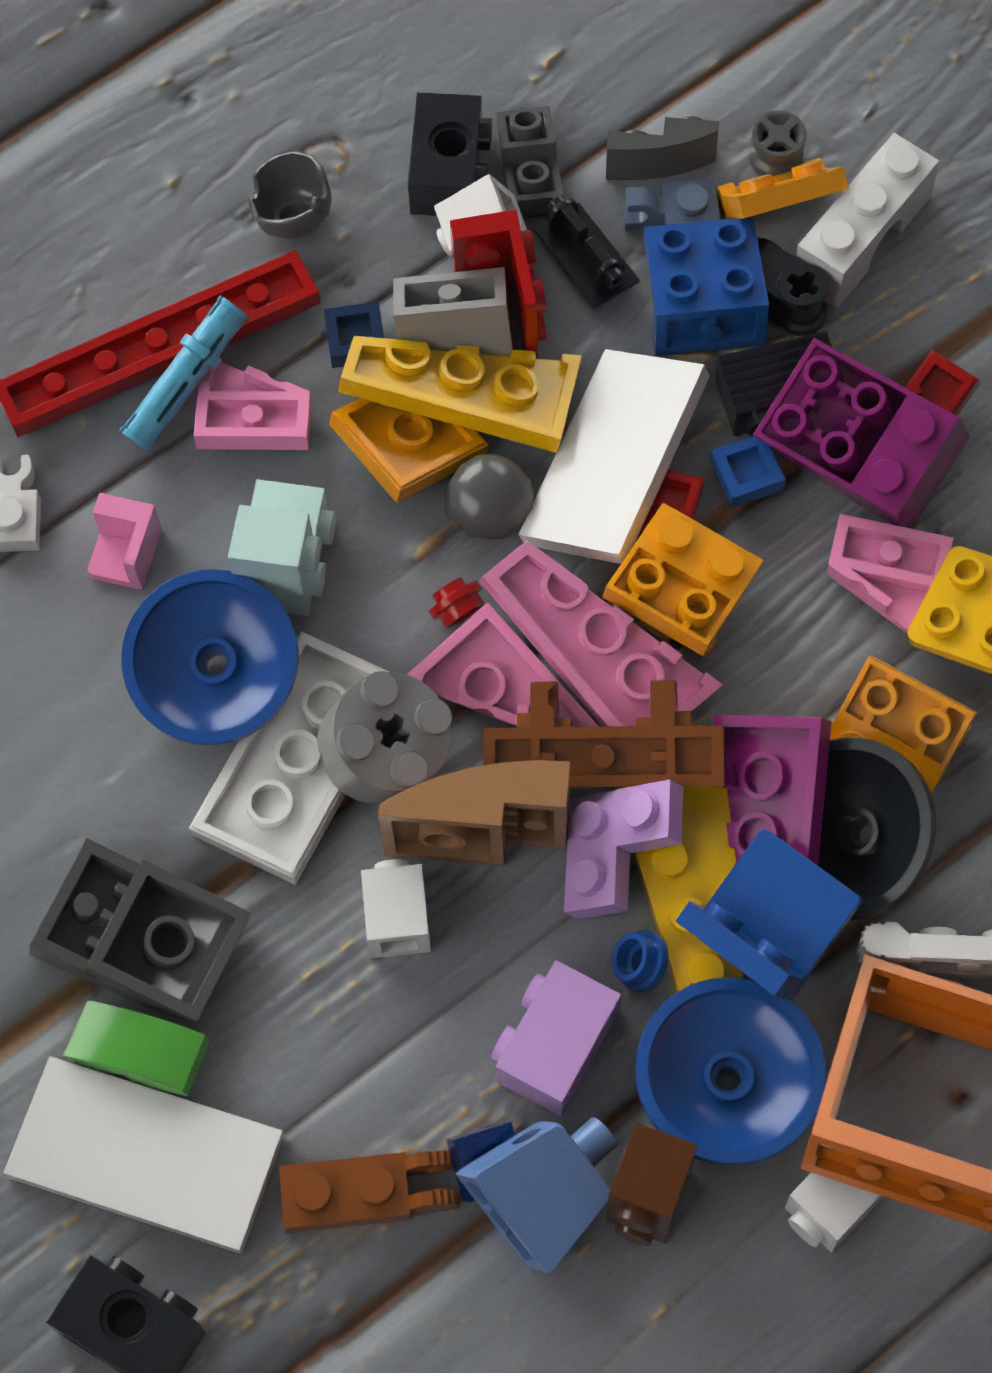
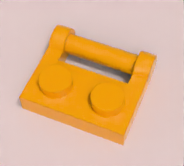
[716,158,849,219]

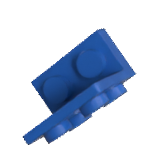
[644,217,769,356]
[675,829,862,1000]

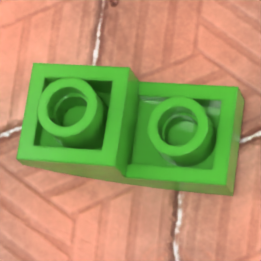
[63,1000,211,1096]

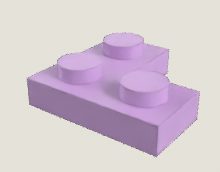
[564,779,684,919]

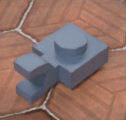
[623,179,720,230]

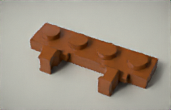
[483,680,726,787]

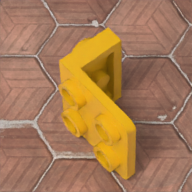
[907,546,992,674]

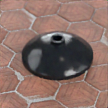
[818,737,936,921]

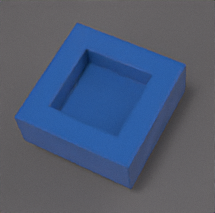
[710,436,786,508]

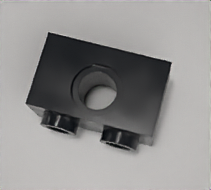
[408,92,492,216]
[46,1255,206,1373]

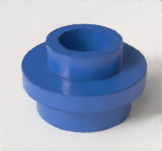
[612,930,669,992]

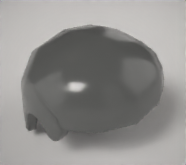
[248,151,332,239]
[445,453,534,539]

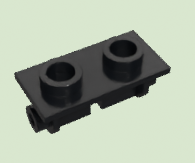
[533,195,640,309]

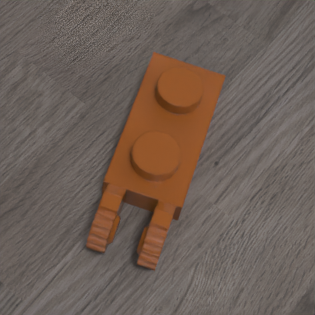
[279,1150,461,1233]

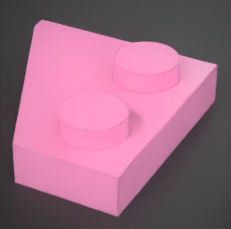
[194,356,312,450]
[826,514,954,633]

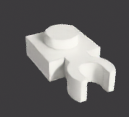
[0,455,41,552]

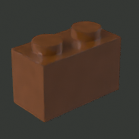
[606,1122,697,1246]

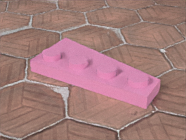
[479,540,723,727]

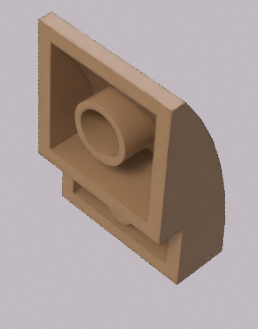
[378,760,570,866]

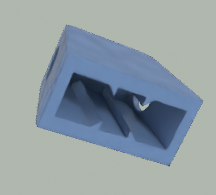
[455,1117,617,1274]

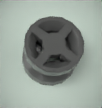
[749,110,806,176]

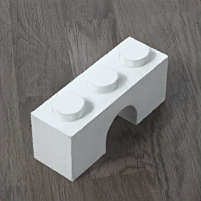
[796,133,939,309]

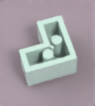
[228,479,336,616]

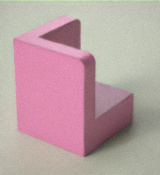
[87,493,162,590]

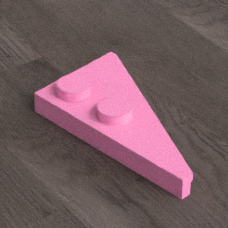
[407,602,599,727]

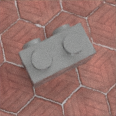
[393,267,513,356]

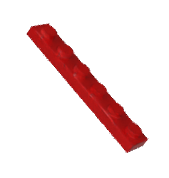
[0,250,321,438]

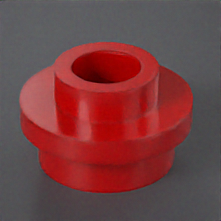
[429,577,485,629]

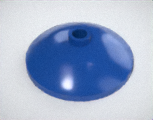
[121,569,299,745]
[635,977,826,1166]

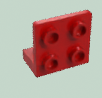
[450,209,546,359]

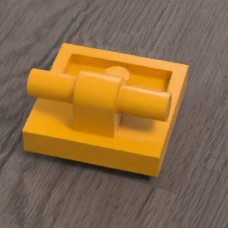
[602,503,764,659]
[830,655,978,795]

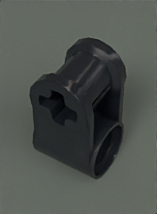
[757,237,828,336]

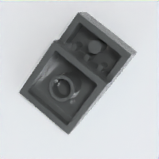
[29,838,252,1024]

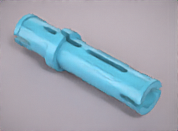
[119,295,249,452]

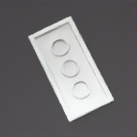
[518,349,710,564]
[188,631,389,885]
[3,1056,285,1254]

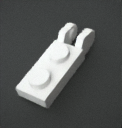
[856,922,992,979]

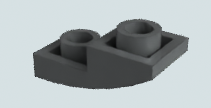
[496,106,564,216]
[606,116,719,180]

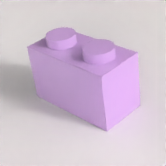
[491,960,621,1117]

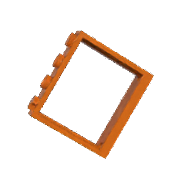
[800,954,992,1232]

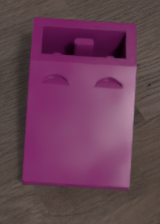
[753,338,970,529]

